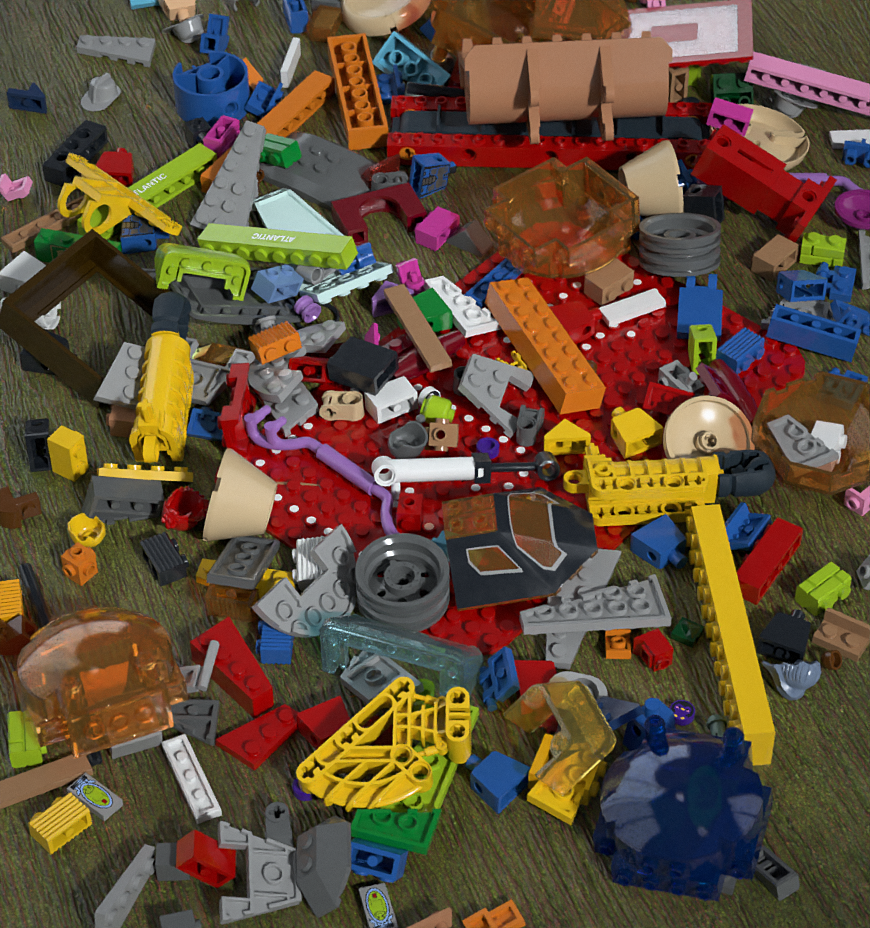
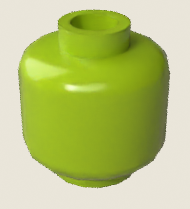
[420,395,455,424]

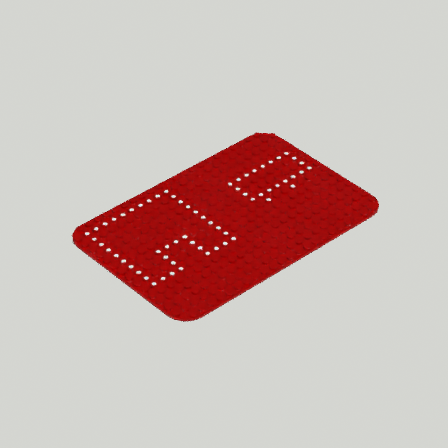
[214,222,805,658]

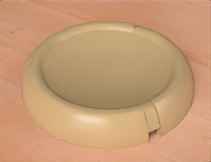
[340,0,431,36]
[710,104,809,171]

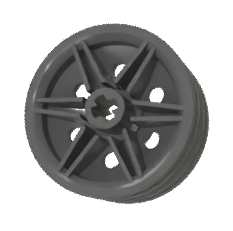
[639,213,721,277]
[355,533,450,634]

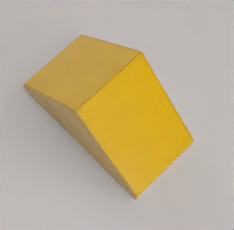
[544,419,591,455]

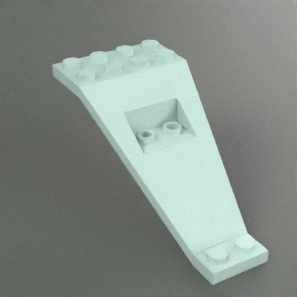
[252,188,394,304]

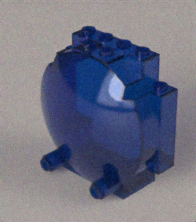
[593,714,773,902]

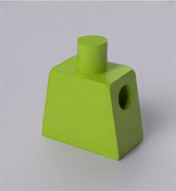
[688,324,717,375]

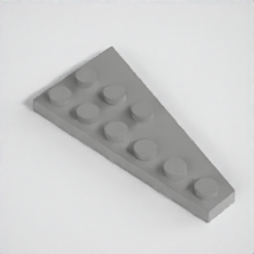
[545,544,622,670]
[519,574,671,635]

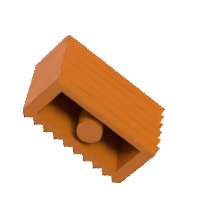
[248,321,302,365]

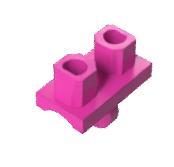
[395,258,425,296]

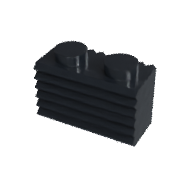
[140,532,189,587]

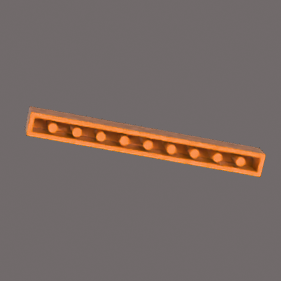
[200,70,335,193]

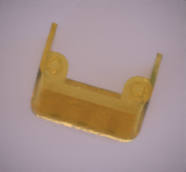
[503,680,616,796]

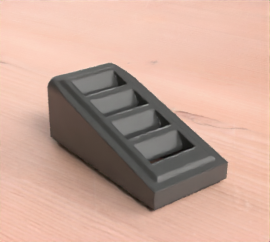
[743,846,800,901]

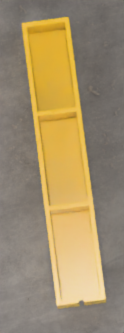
[685,504,775,767]

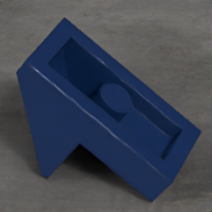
[7,82,48,114]

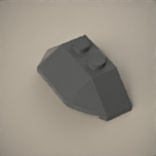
[297,815,351,918]

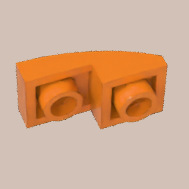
[605,629,631,659]

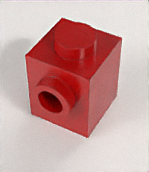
[396,492,424,531]

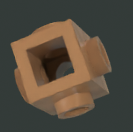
[425,418,459,451]

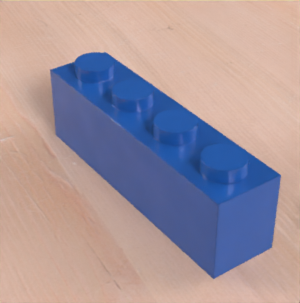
[766,304,862,362]

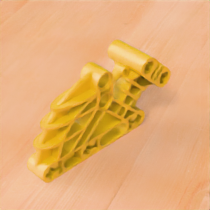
[296,676,471,813]

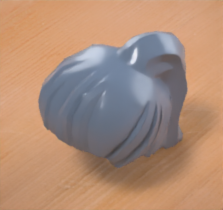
[761,659,821,700]

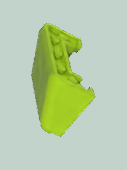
[154,243,251,301]

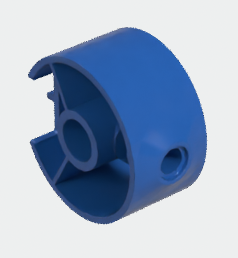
[173,51,250,128]

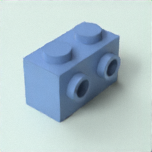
[251,264,304,303]

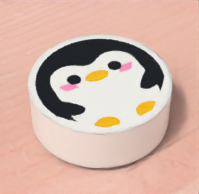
[418,386,440,407]

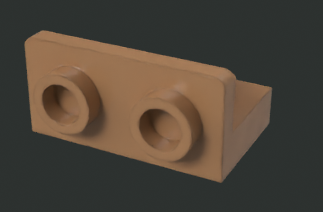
[812,608,870,662]

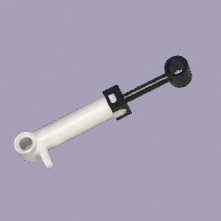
[371,451,560,500]

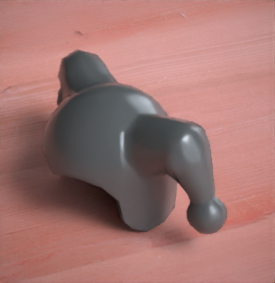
[388,414,428,459]

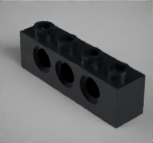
[42,120,108,187]

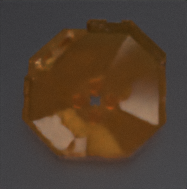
[751,371,870,495]

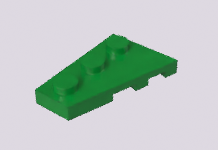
[351,809,442,855]

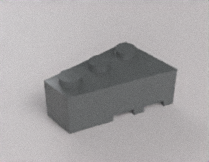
[82,476,164,525]

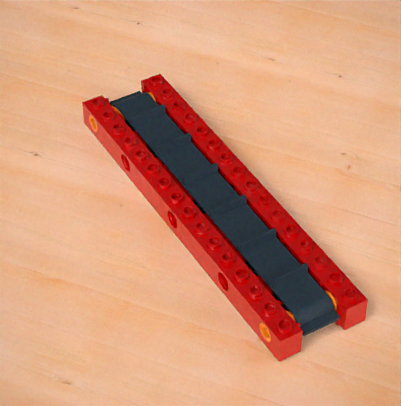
[387,95,712,170]

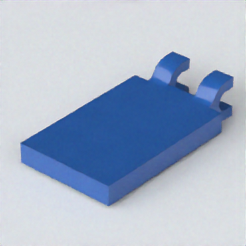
[677,274,723,341]

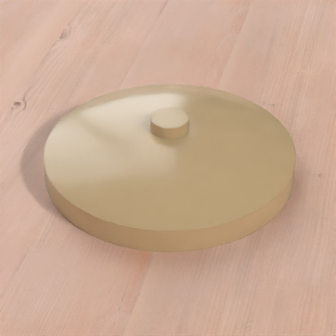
[663,396,755,459]

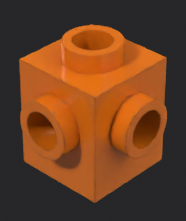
[61,542,98,586]

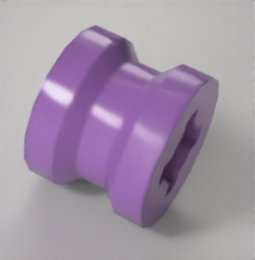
[294,295,321,323]

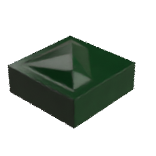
[671,617,705,648]

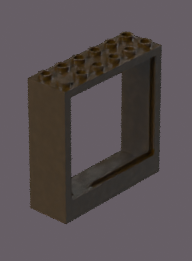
[0,229,190,409]

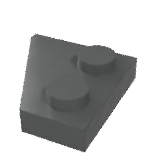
[165,699,220,745]

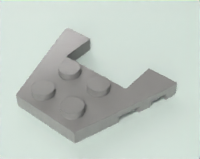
[186,337,255,406]
[458,354,534,438]
[218,821,302,924]

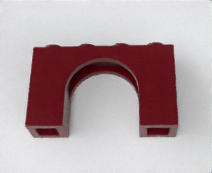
[331,182,427,246]

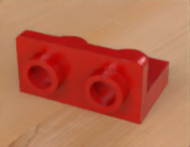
[643,382,695,417]

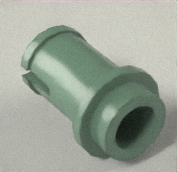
[706,714,730,749]

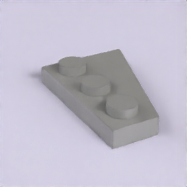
[93,342,145,410]
[767,414,839,477]

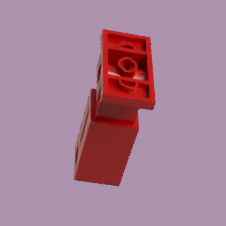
[691,124,837,243]

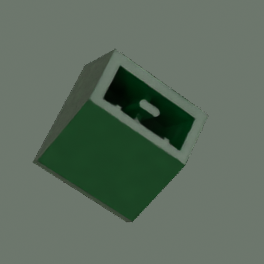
[710,73,754,105]

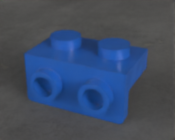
[245,81,284,118]
[830,299,870,336]
[725,502,772,552]

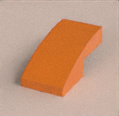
[462,899,526,928]

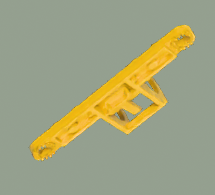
[57,153,182,236]

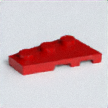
[215,704,299,771]

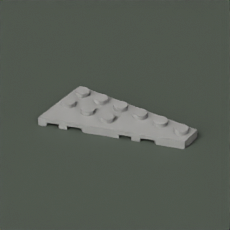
[190,120,266,232]

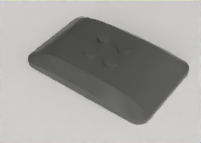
[259,131,389,211]
[169,267,302,325]

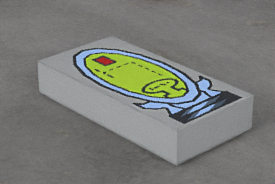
[67,773,123,821]
[358,883,398,928]

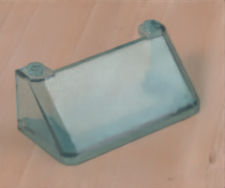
[320,614,483,697]

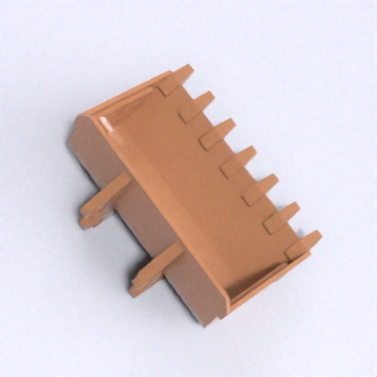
[458,31,673,144]

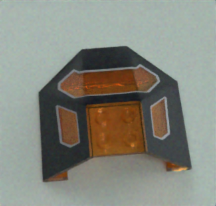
[442,487,598,611]

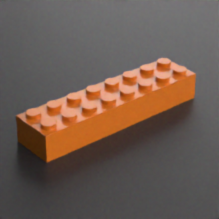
[327,33,388,150]
[485,278,606,414]

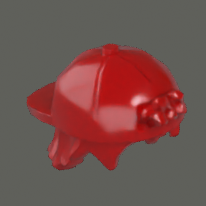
[161,486,209,531]

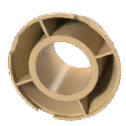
[619,140,683,217]
[203,448,278,541]

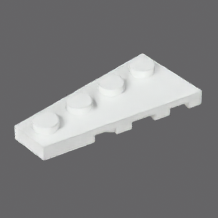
[423,276,502,338]

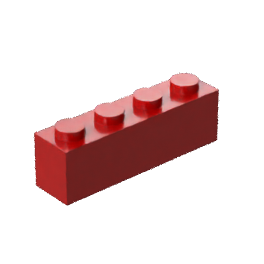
[736,517,803,605]

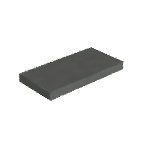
[207,536,280,590]

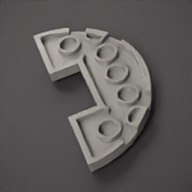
[248,320,346,403]
[252,524,357,638]

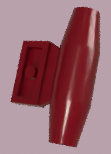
[382,330,466,382]
[695,359,763,432]

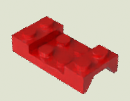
[218,363,257,456]

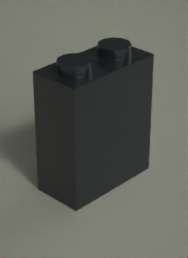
[327,336,399,396]

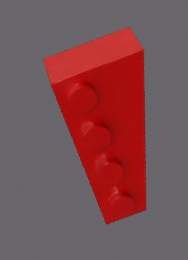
[190,616,274,719]

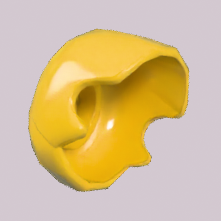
[68,513,106,548]

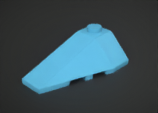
[372,31,452,86]

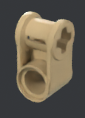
[319,390,364,421]

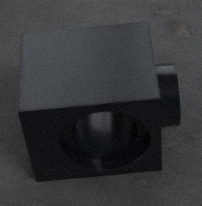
[185,117,211,148]

